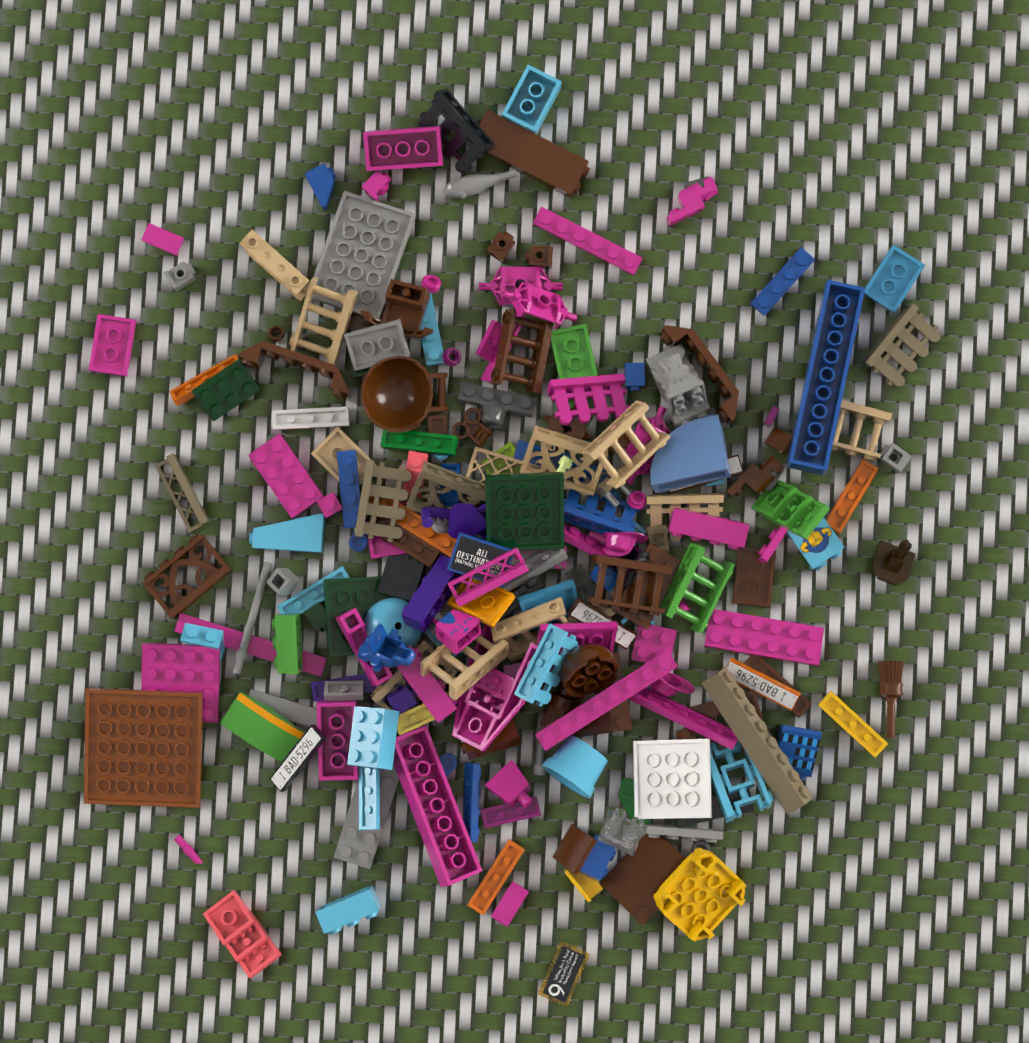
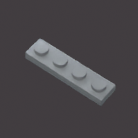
[643,824,723,842]

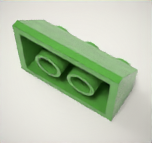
[272,613,303,674]

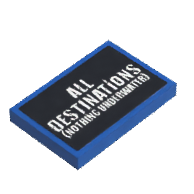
[447,532,514,588]

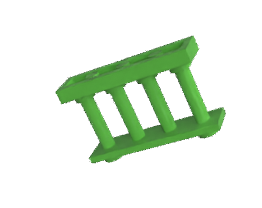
[659,543,735,634]

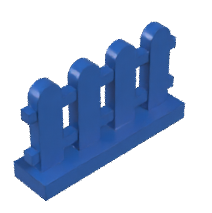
[564,479,640,534]

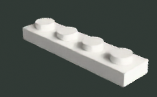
[272,406,350,430]

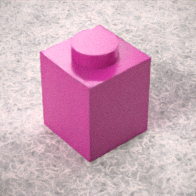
[316,492,343,519]

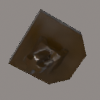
[871,540,916,586]

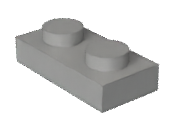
[324,680,364,701]

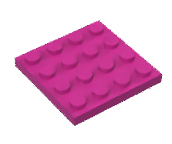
[141,642,220,723]

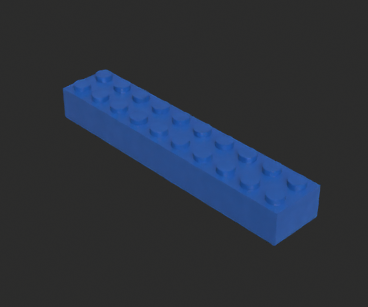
[786,280,865,476]

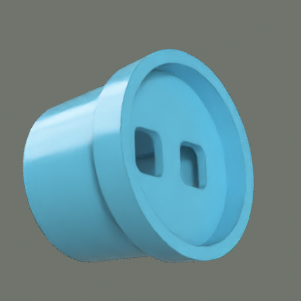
[542,735,608,799]

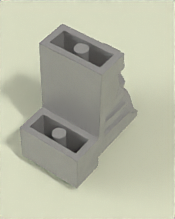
[646,344,711,429]

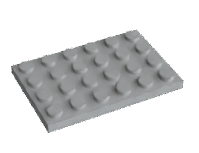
[312,191,416,319]

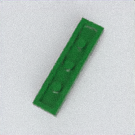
[380,429,458,456]

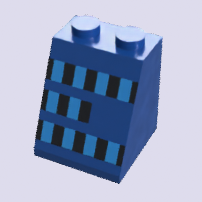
[776,724,822,780]

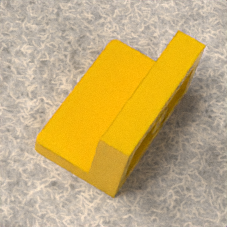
[564,868,603,903]

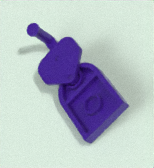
[421,503,486,539]

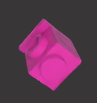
[362,170,392,202]

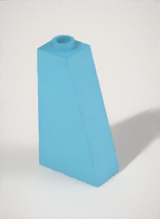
[249,514,325,553]

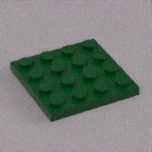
[485,472,564,551]
[323,576,400,657]

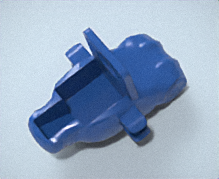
[357,623,416,672]

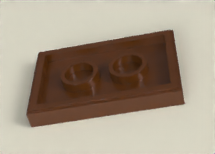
[732,547,776,608]

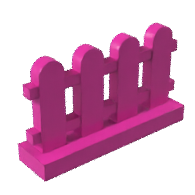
[547,374,630,426]

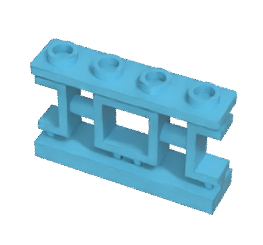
[710,740,773,823]

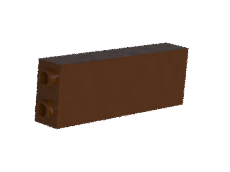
[479,110,590,198]

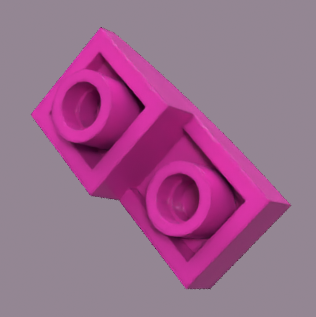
[491,882,529,927]

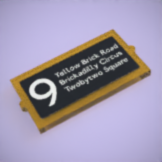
[538,941,590,1007]

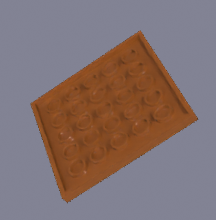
[84,688,203,808]

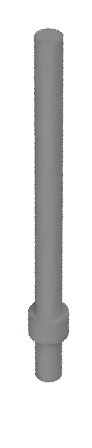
[233,562,272,675]

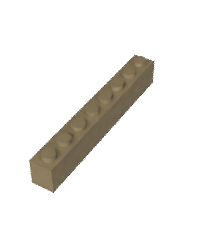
[701,667,812,815]

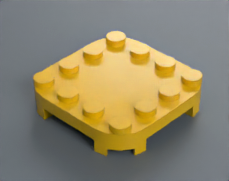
[653,848,747,942]

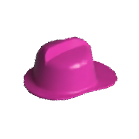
[603,532,648,557]
[650,672,695,697]

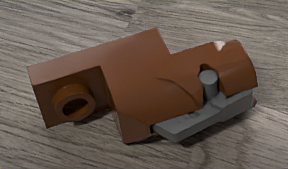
[725,455,785,498]

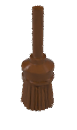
[878,661,904,738]
[539,685,573,727]

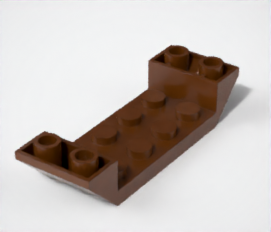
[660,325,739,424]
[238,341,352,400]

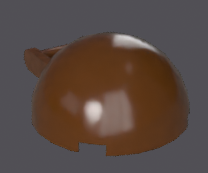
[360,356,448,433]

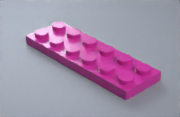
[704,609,824,667]

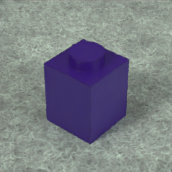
[386,684,417,715]

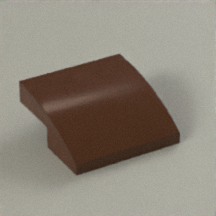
[552,824,597,874]

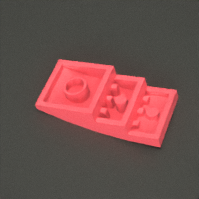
[203,890,282,979]

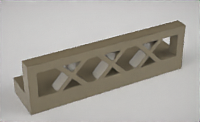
[155,453,210,533]

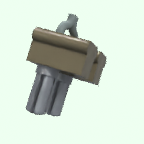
[594,466,632,507]

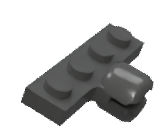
[458,382,536,429]

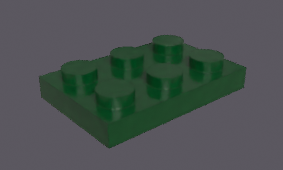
[191,359,261,422]

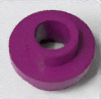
[442,347,461,367]

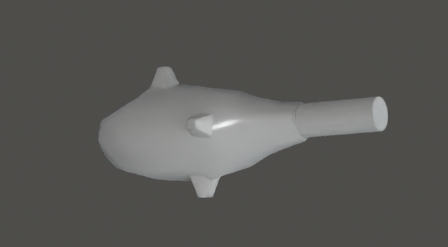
[443,170,517,200]

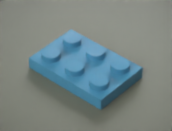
[864,245,925,314]
[517,579,578,631]

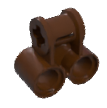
[452,407,494,448]

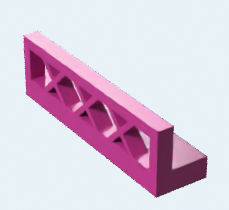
[447,547,529,607]

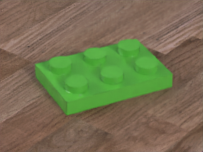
[550,324,598,379]

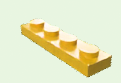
[817,691,888,758]

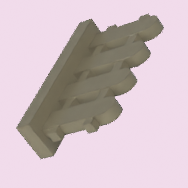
[860,303,941,387]
[355,459,411,542]

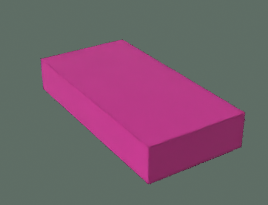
[141,223,184,256]

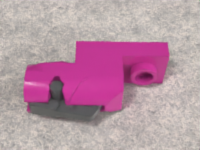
[666,176,718,226]

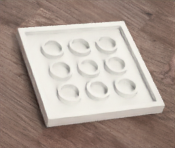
[633,739,712,819]

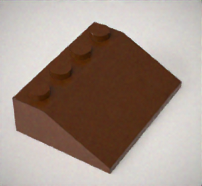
[570,652,633,738]
[599,833,686,925]

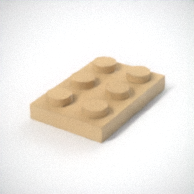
[311,427,377,486]

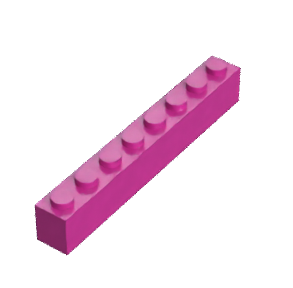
[535,650,678,751]

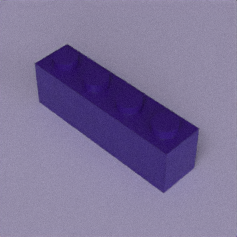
[401,554,462,633]

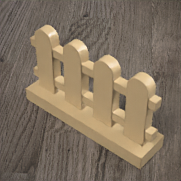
[645,493,724,541]

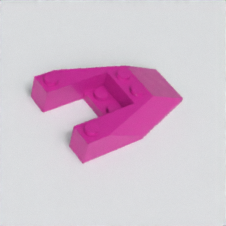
[452,624,553,751]

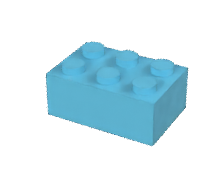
[502,65,562,134]
[347,706,399,770]
[315,885,381,935]

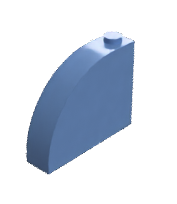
[650,414,731,493]

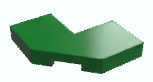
[618,777,652,824]

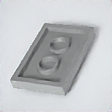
[344,319,410,371]

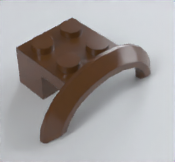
[361,279,434,338]

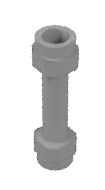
[534,728,545,775]

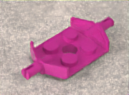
[479,267,563,306]
[501,282,577,329]
[625,406,671,485]

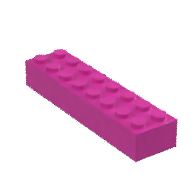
[393,725,482,887]

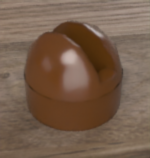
[268,325,284,342]

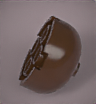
[559,643,619,698]

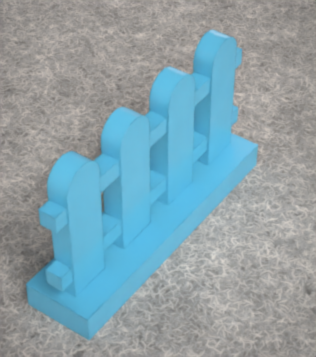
[514,623,578,707]

